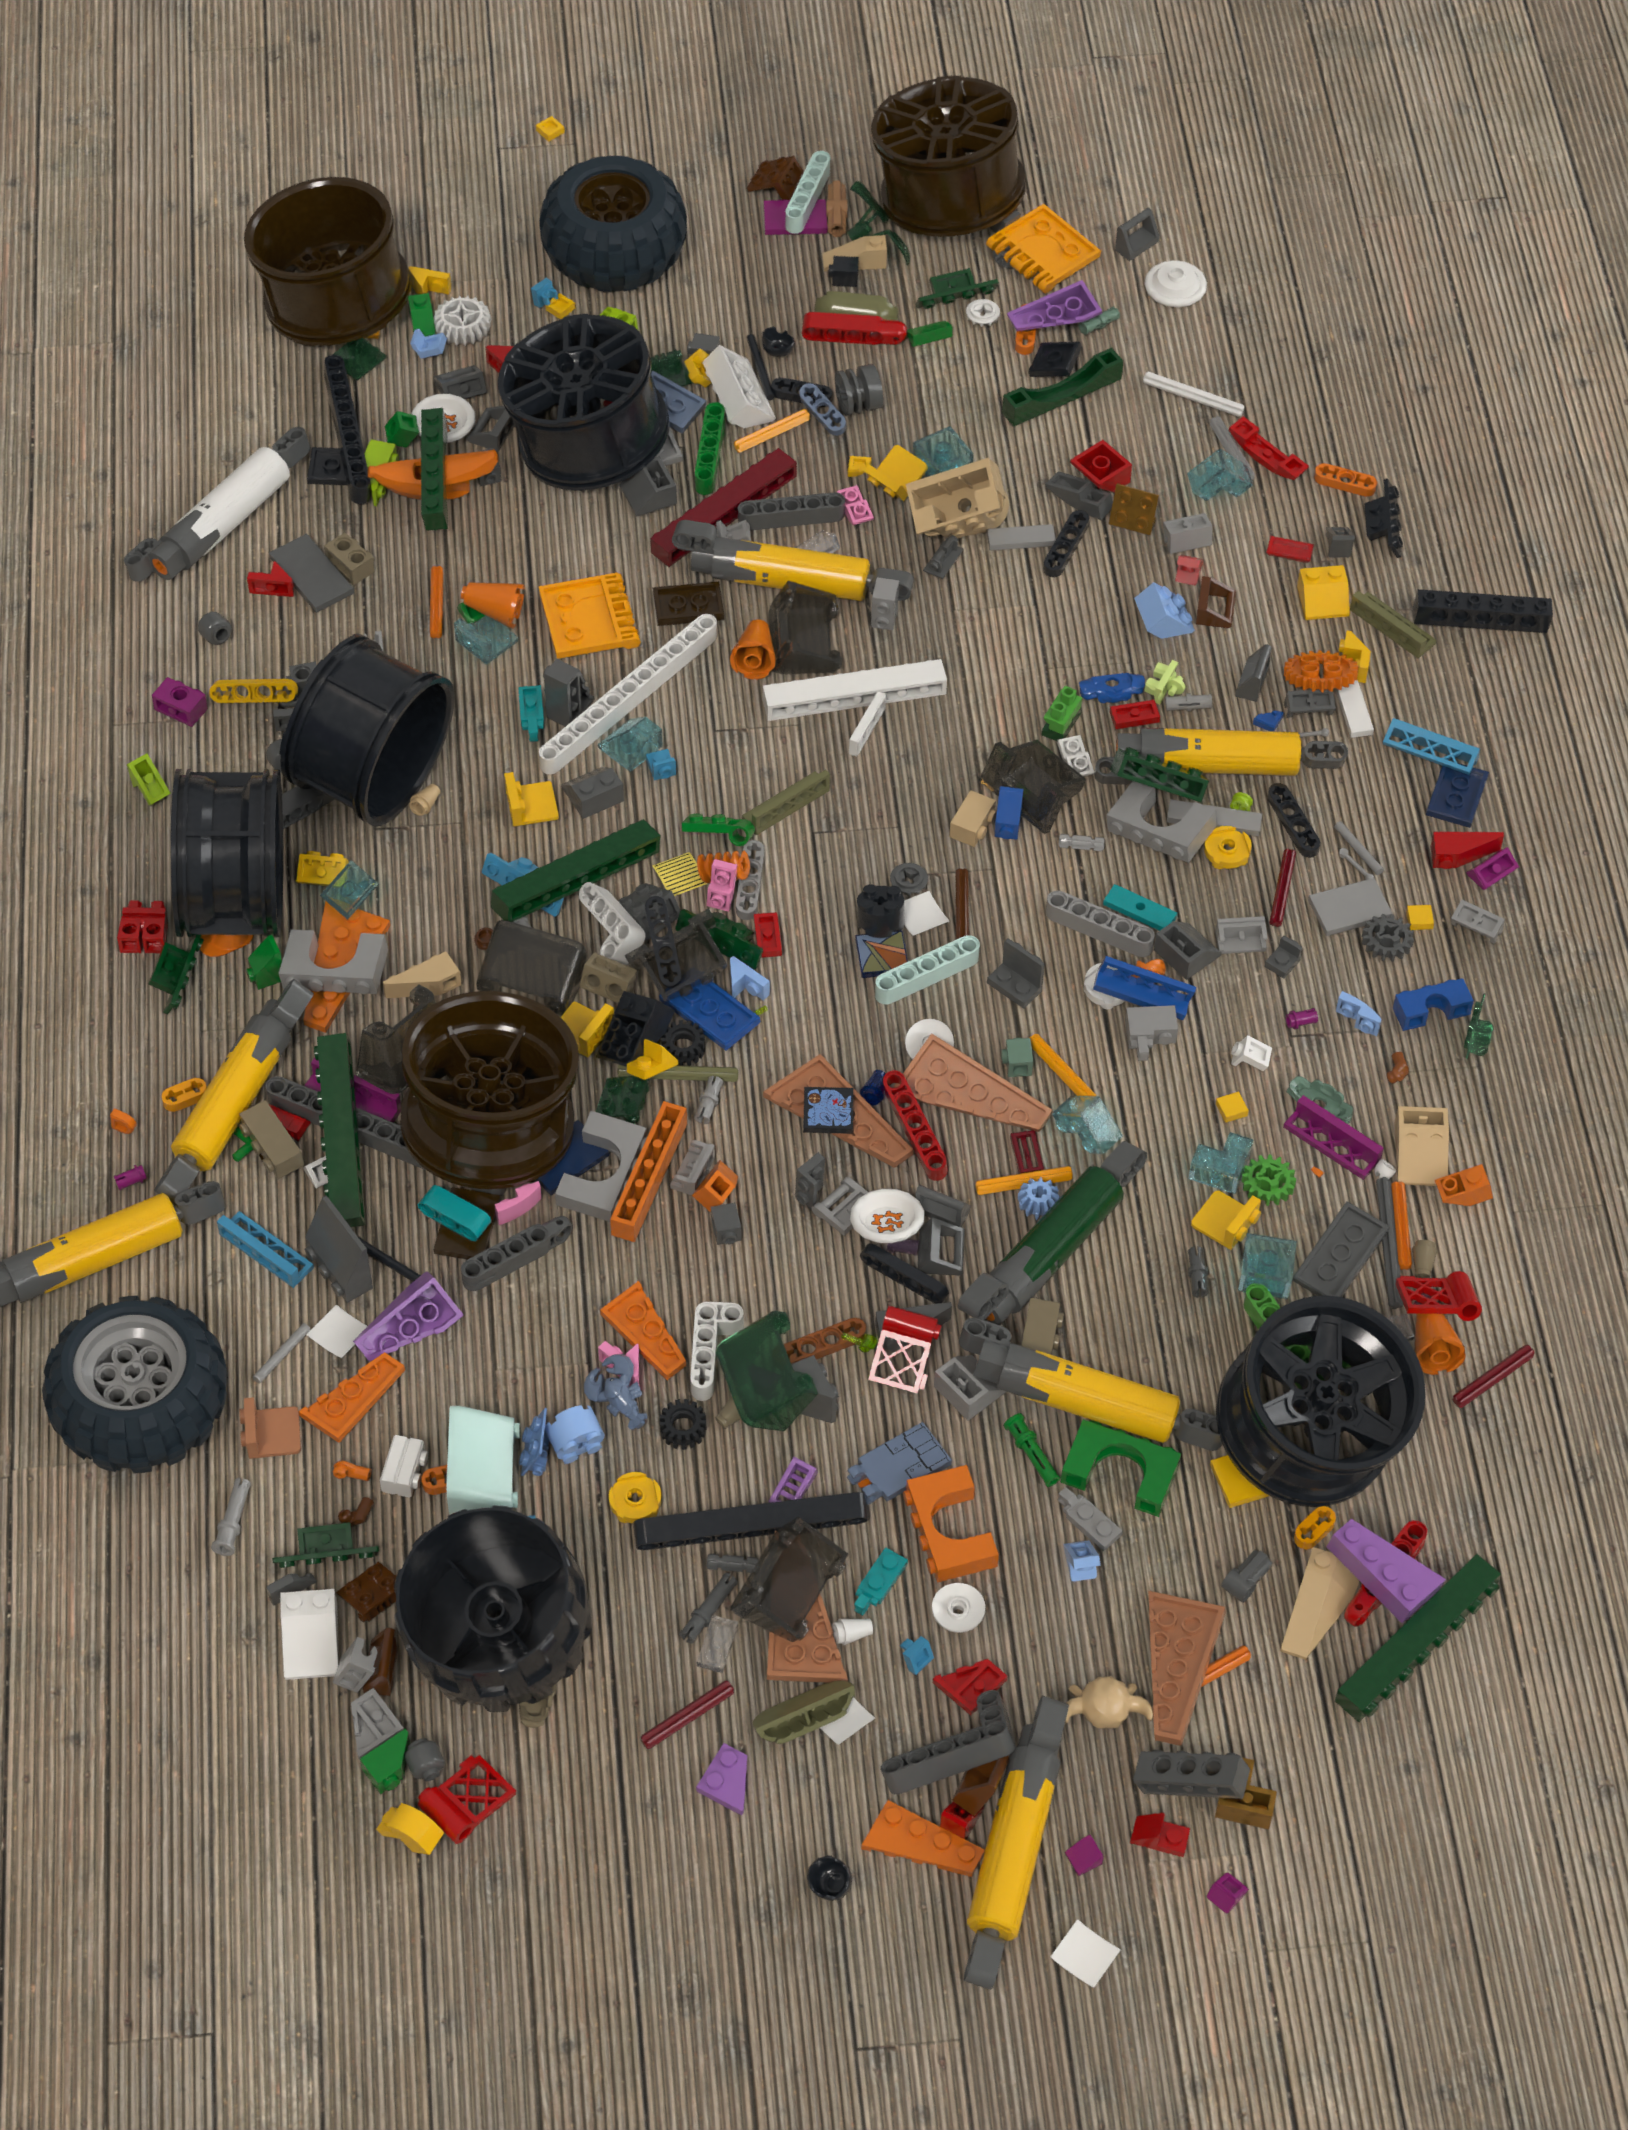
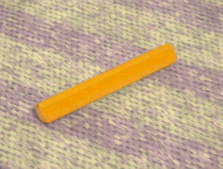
[734,409,810,453]
[1029,1033,1097,1106]
[975,1166,1073,1195]

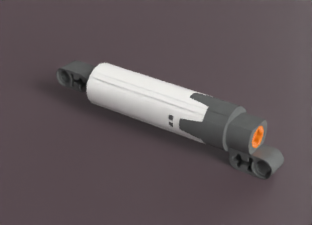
[124,427,311,582]

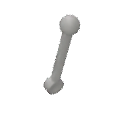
[1299,728,1329,737]
[1339,848,1374,880]

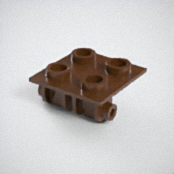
[336,1561,396,1623]

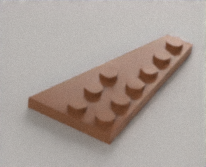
[893,1033,1053,1132]
[763,1054,913,1168]
[767,1531,848,1683]
[1148,1591,1226,1746]

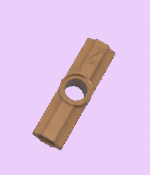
[826,180,847,237]

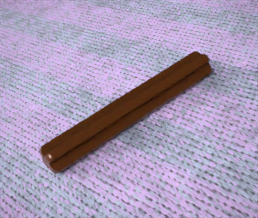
[955,868,969,940]

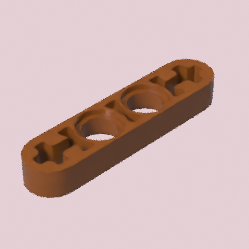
[773,1318,866,1371]

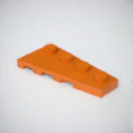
[600,1281,686,1380]
[298,1352,405,1443]
[861,1800,985,1877]

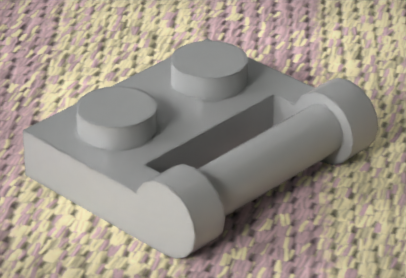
[812,1176,868,1236]

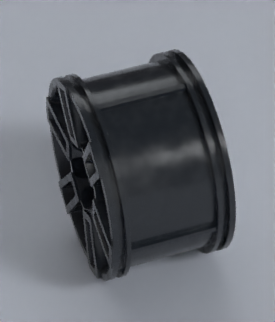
[498,314,670,491]
[279,634,455,827]

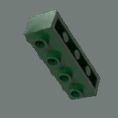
[1110,747,1209,802]

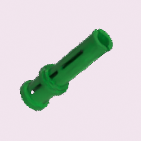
[1003,1413,1061,1487]

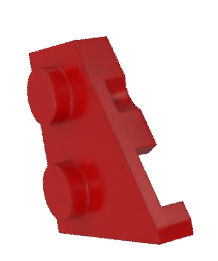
[933,1659,1008,1716]

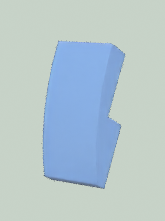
[1336,991,1382,1036]

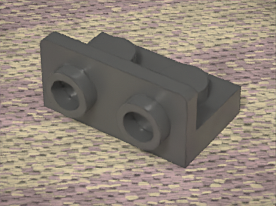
[795,1152,825,1210]

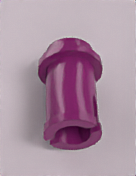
[1285,1008,1318,1030]
[113,1165,147,1191]

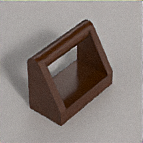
[1196,576,1236,628]
[363,1628,398,1696]
[952,1756,1009,1816]

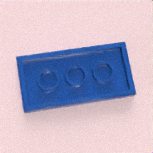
[659,967,761,1051]

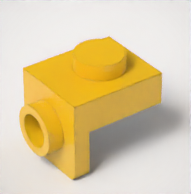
[684,349,712,388]

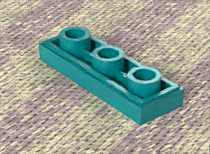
[1103,884,1178,931]

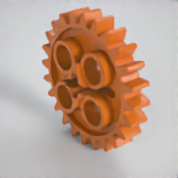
[1284,650,1358,692]

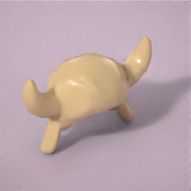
[1065,1676,1153,1729]

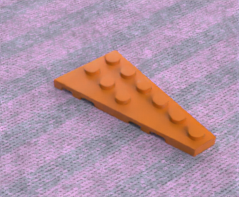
[303,898,391,1033]

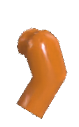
[333,1460,372,1481]

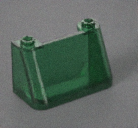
[716,1311,818,1432]

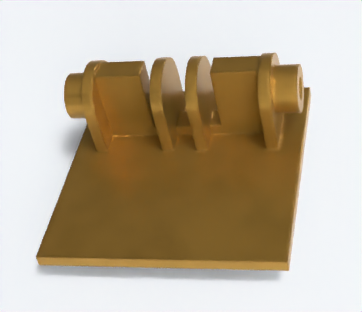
[1108,484,1159,535]

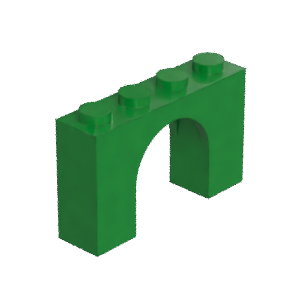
[1060,1419,1181,1517]

